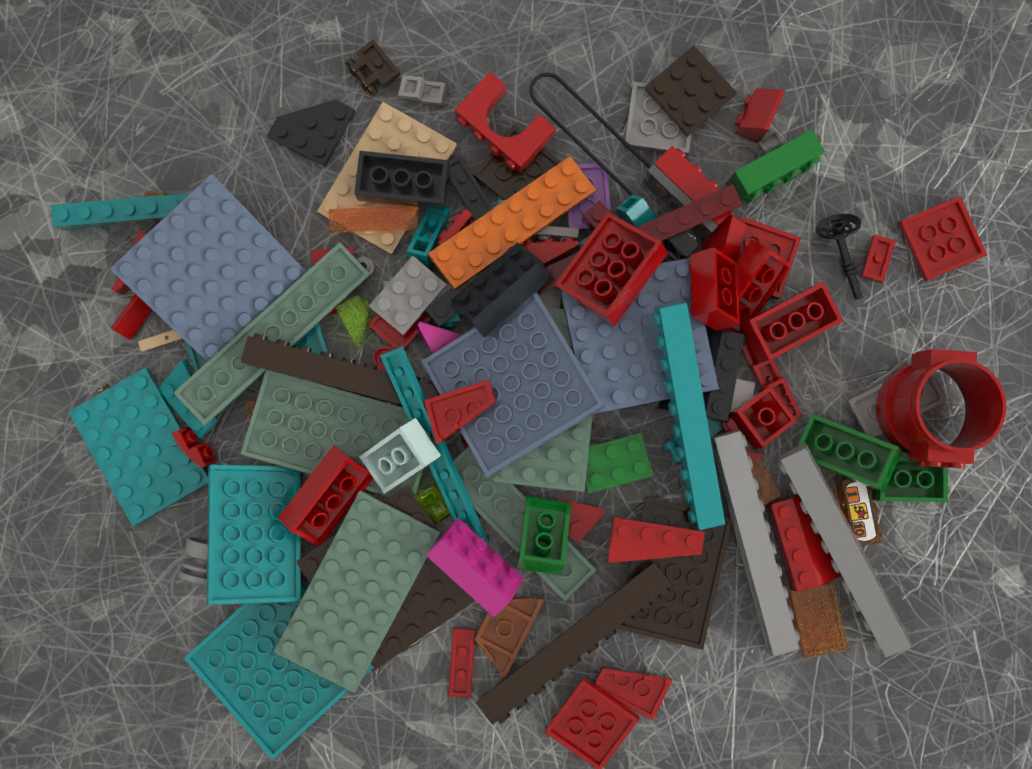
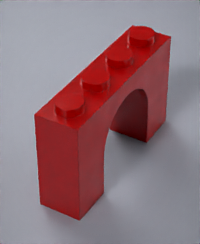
[455,72,556,173]

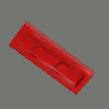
[449,627,475,698]

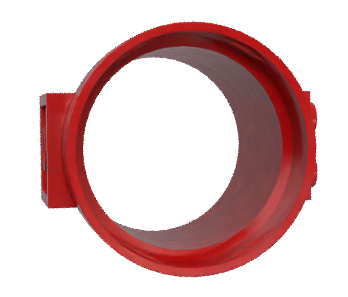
[876,349,1006,468]

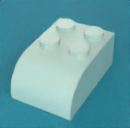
[359,418,441,494]

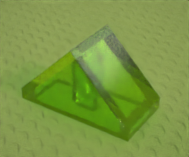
[415,484,451,524]

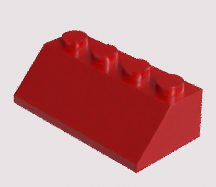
[725,239,792,334]
[278,445,373,546]

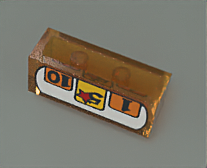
[835,478,882,546]

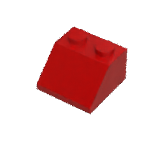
[734,88,785,143]
[728,386,797,450]

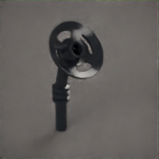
[816,214,863,300]

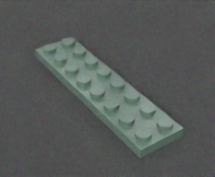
[453,446,596,601]

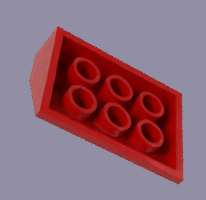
[555,212,668,327]
[765,494,842,592]

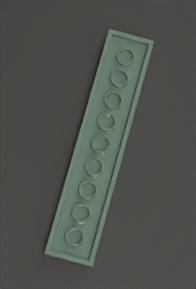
[173,242,371,426]

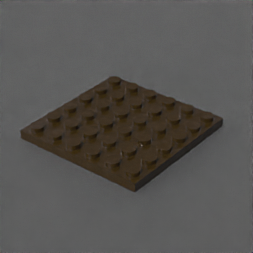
[296,485,475,672]

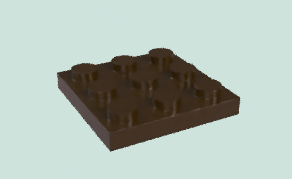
[645,45,737,137]
[473,125,561,200]

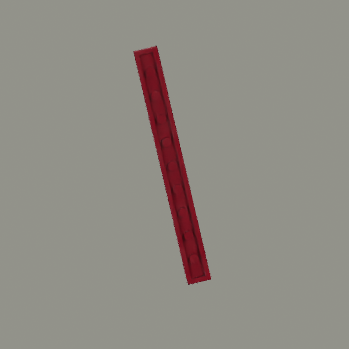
[537,184,742,295]

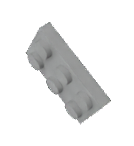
[369,256,447,336]

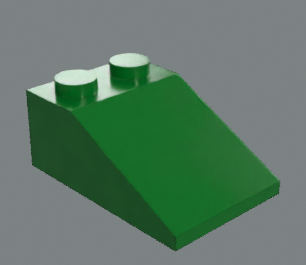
[516,496,571,575]

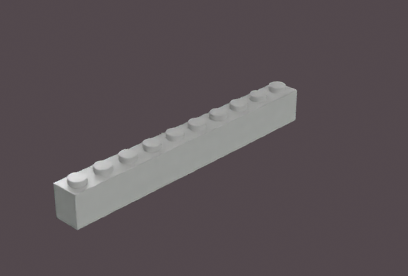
[710,430,800,657]
[779,443,912,657]

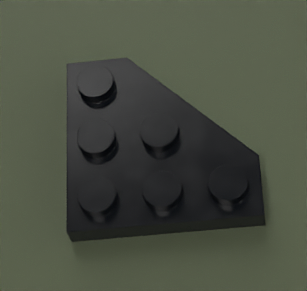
[267,100,355,167]

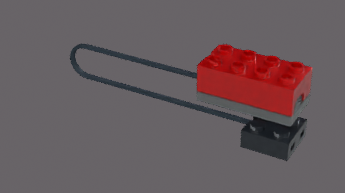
[529,72,735,261]

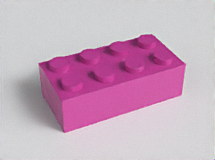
[426,518,524,617]

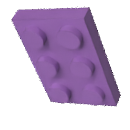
[567,162,611,231]

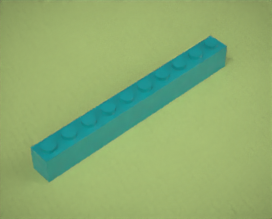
[652,301,725,531]

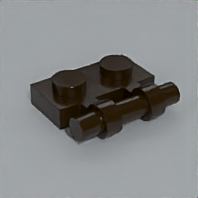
[345,39,400,96]

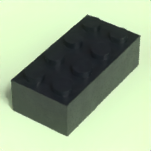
[354,151,450,210]
[450,242,552,337]

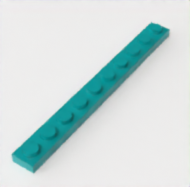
[380,346,491,547]

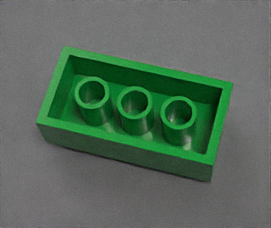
[726,129,825,205]
[797,413,902,493]

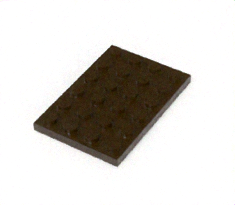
[617,497,732,650]

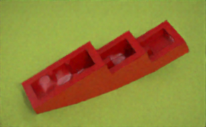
[741,342,802,419]

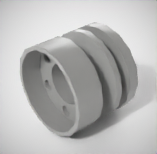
[178,537,207,586]

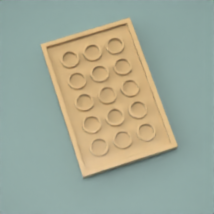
[317,102,457,256]

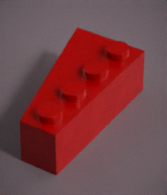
[606,517,705,563]

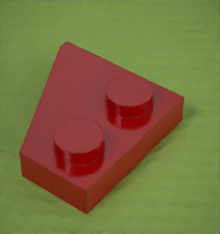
[556,498,605,544]

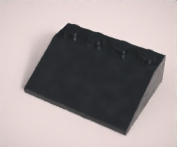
[658,328,745,423]

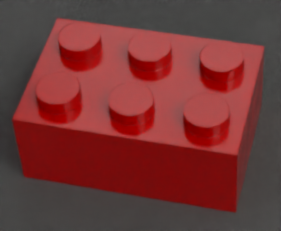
[689,247,740,331]

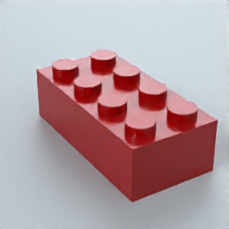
[740,282,843,363]

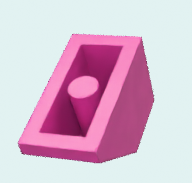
[415,321,461,354]

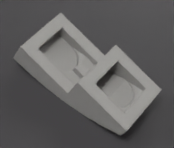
[398,75,448,107]

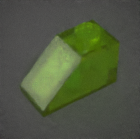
[335,295,372,348]

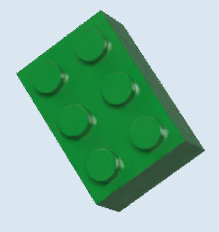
[585,433,653,494]
[872,456,948,503]

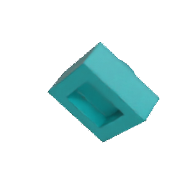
[442,312,461,329]

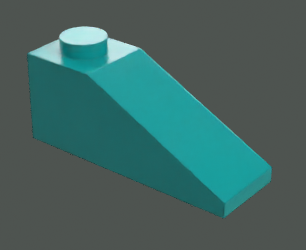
[406,207,450,270]

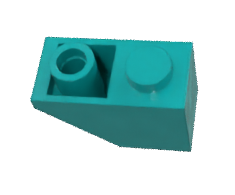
[616,194,656,227]

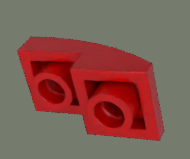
[172,427,217,468]

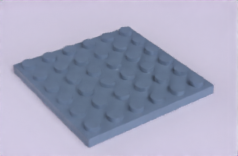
[110,174,307,362]
[560,258,719,414]
[421,292,605,477]

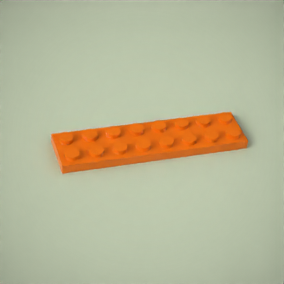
[428,156,596,290]

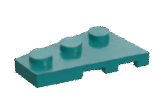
[158,359,217,438]

